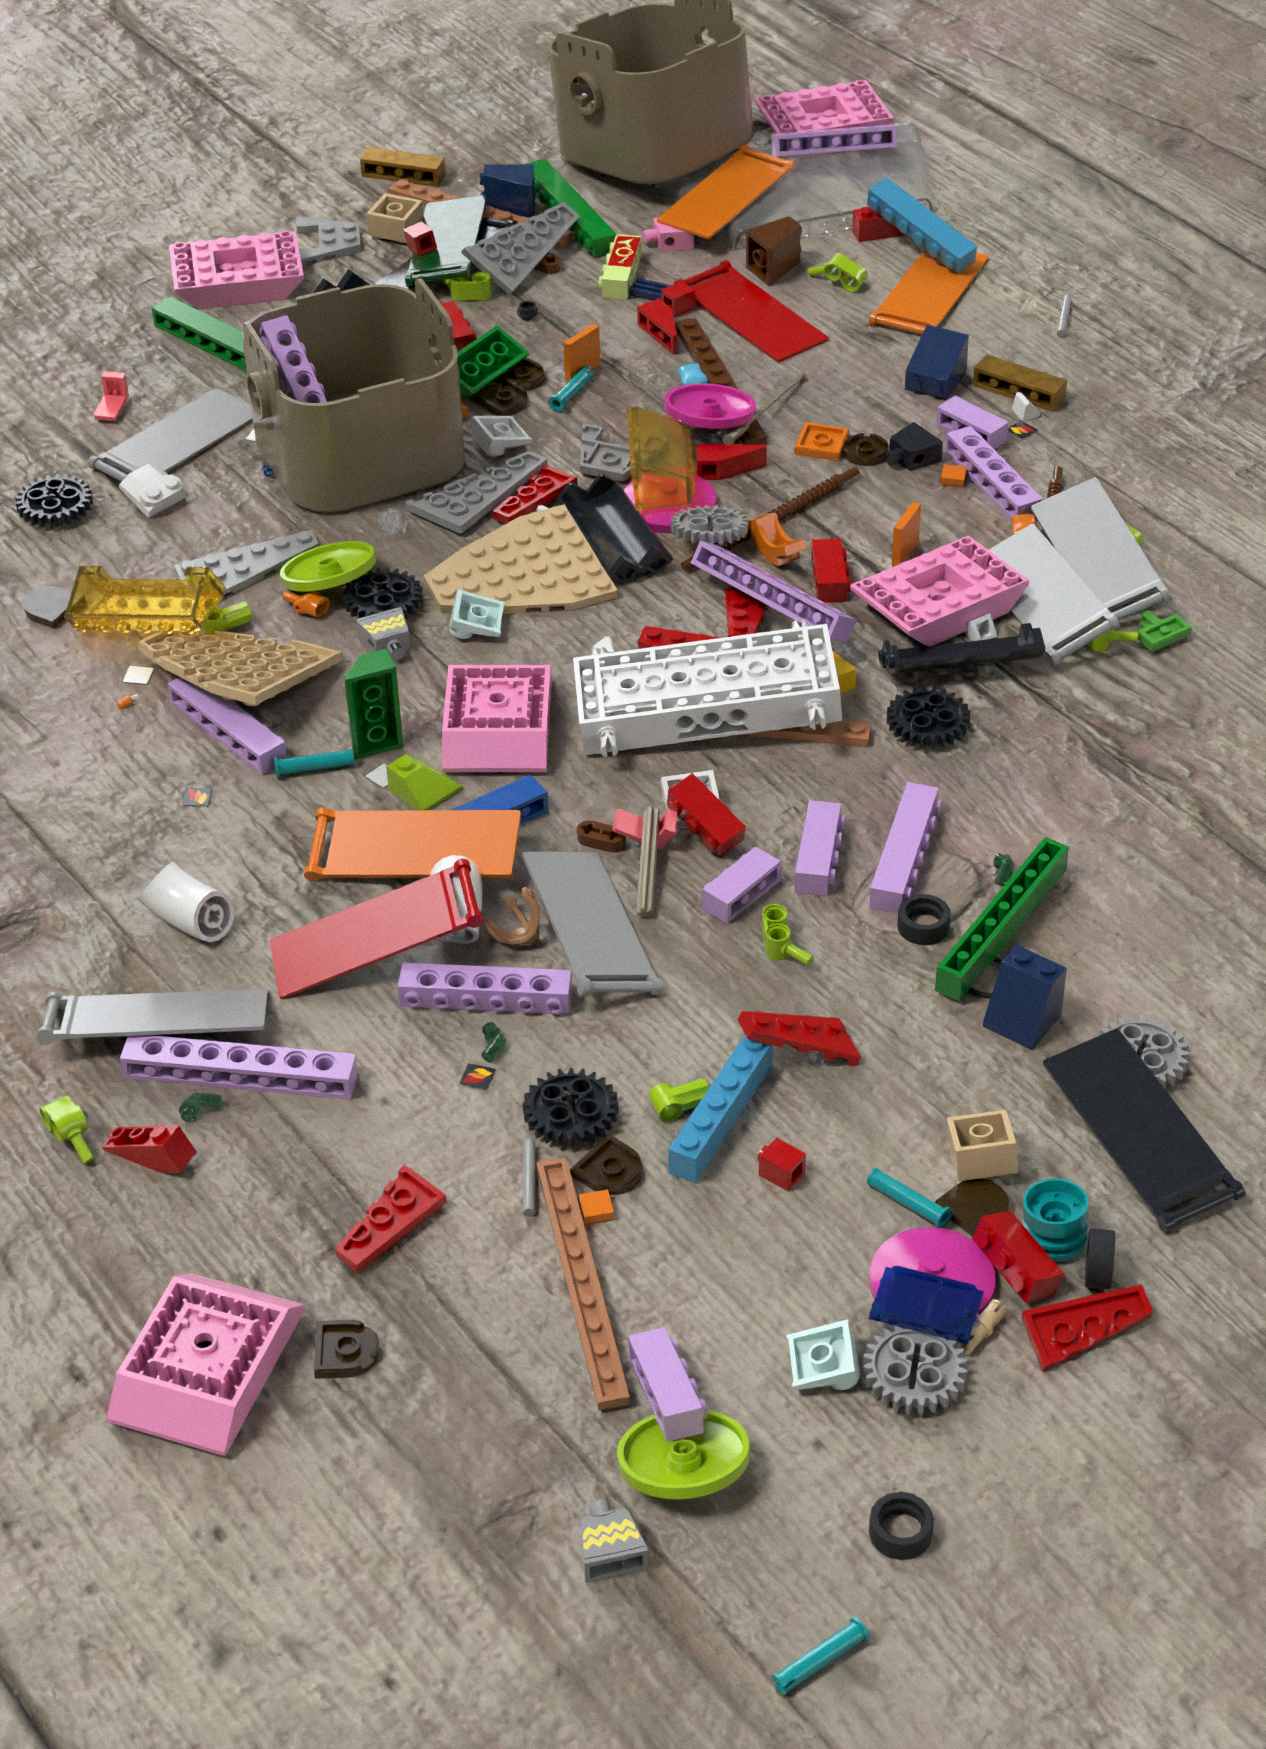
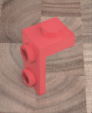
[94,371,129,421]
[613,809,679,850]

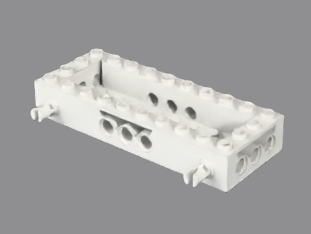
[573,619,842,757]

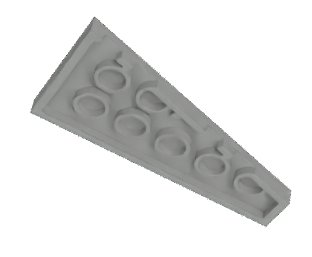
[461,202,579,295]
[405,451,548,534]
[174,530,319,613]

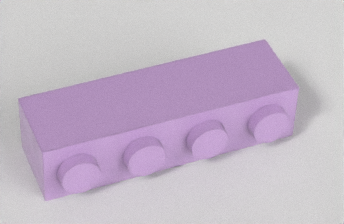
[795,800,845,896]
[628,1327,707,1442]

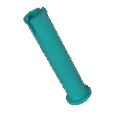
[548,365,594,412]
[274,749,354,778]
[867,1168,952,1229]
[772,1617,870,1695]

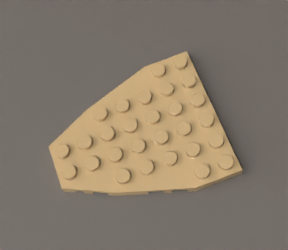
[424,505,618,614]
[139,628,342,706]

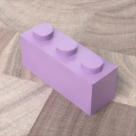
[936,396,1009,450]
[702,846,781,924]

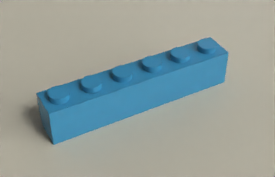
[867,177,977,274]
[668,1035,773,1183]

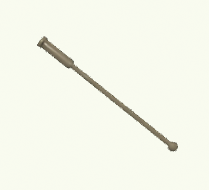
[723,371,806,445]

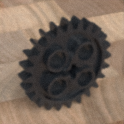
[15,474,93,528]
[343,567,423,619]
[886,686,971,749]
[523,1067,619,1148]

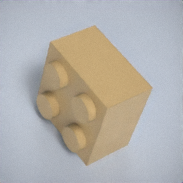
[367,193,424,243]
[947,1110,1019,1181]

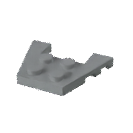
[296,217,361,266]
[580,423,668,482]

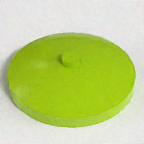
[280,541,376,591]
[617,1410,750,1499]

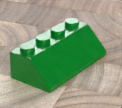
[458,325,530,396]
[344,649,404,760]

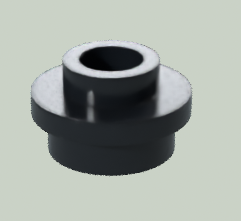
[517,300,538,320]

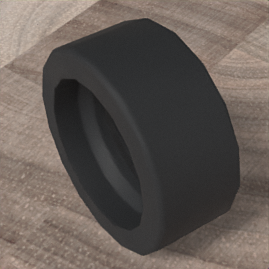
[897,894,951,945]
[1085,1228,1115,1290]
[869,1492,934,1560]

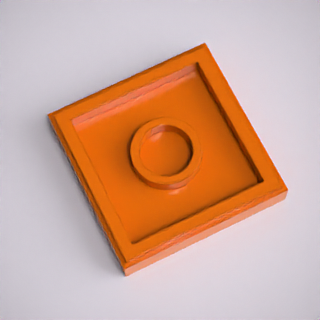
[563,323,600,382]
[794,422,850,461]
[891,502,921,567]

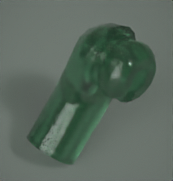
[993,853,1014,886]
[481,1022,506,1063]
[179,1092,221,1122]

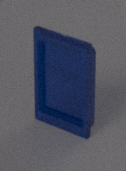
[869,1266,984,1344]

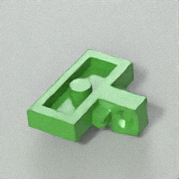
[1137,610,1192,652]

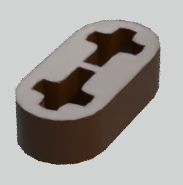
[534,253,561,274]
[577,820,626,853]

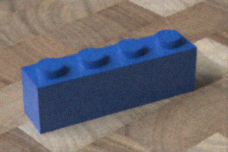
[451,774,549,824]

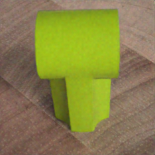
[202,601,253,635]
[648,1079,709,1122]

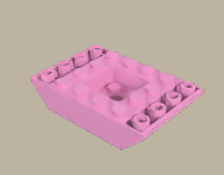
[754,80,894,155]
[169,231,304,309]
[850,536,1029,647]
[442,665,553,773]
[106,1273,306,1456]

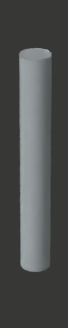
[1057,295,1072,337]
[523,1140,535,1217]

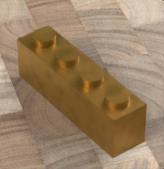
[360,147,446,187]
[973,354,1067,412]

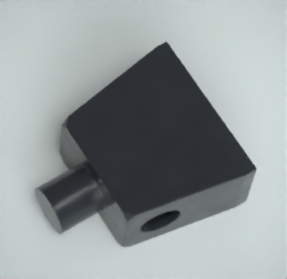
[885,422,943,471]

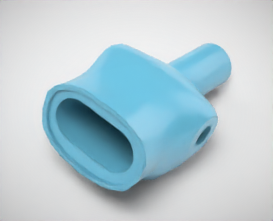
[677,363,708,386]

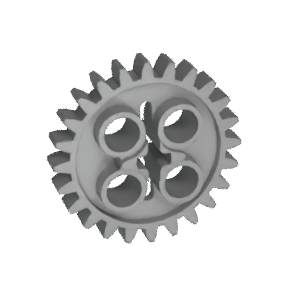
[671,505,748,545]
[1096,1015,1190,1088]
[863,1322,968,1415]

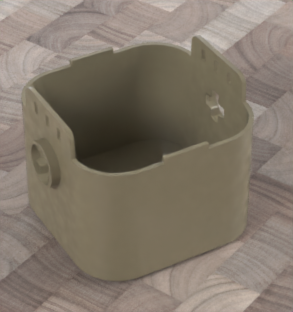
[548,0,754,184]
[242,278,465,513]

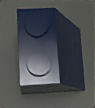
[480,164,535,218]
[905,324,969,400]
[982,945,1067,1050]

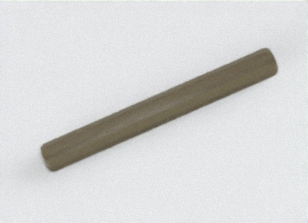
[636,806,660,918]

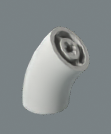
[430,855,483,944]
[139,862,234,942]

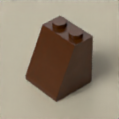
[746,216,802,286]

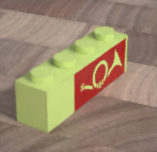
[598,234,642,300]

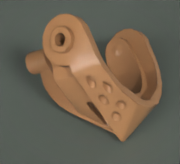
[483,886,540,945]

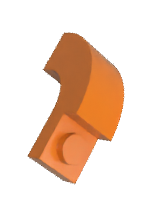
[748,513,808,566]

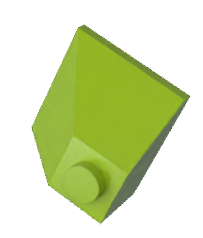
[386,754,462,810]

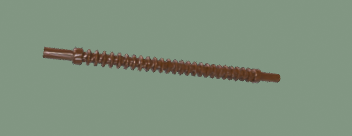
[681,467,860,571]

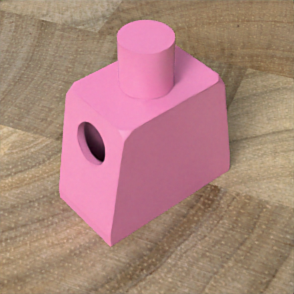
[643,217,694,251]

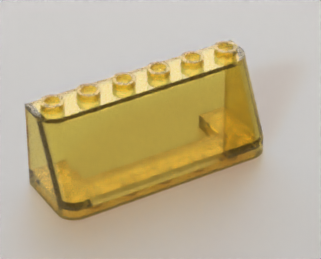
[627,406,696,510]
[64,566,226,634]

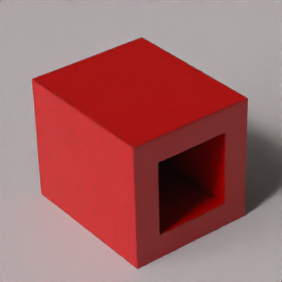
[403,222,437,256]
[661,281,696,318]
[757,1137,806,1192]

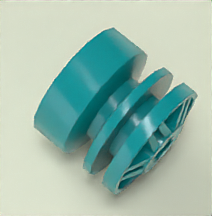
[1023,1178,1089,1262]

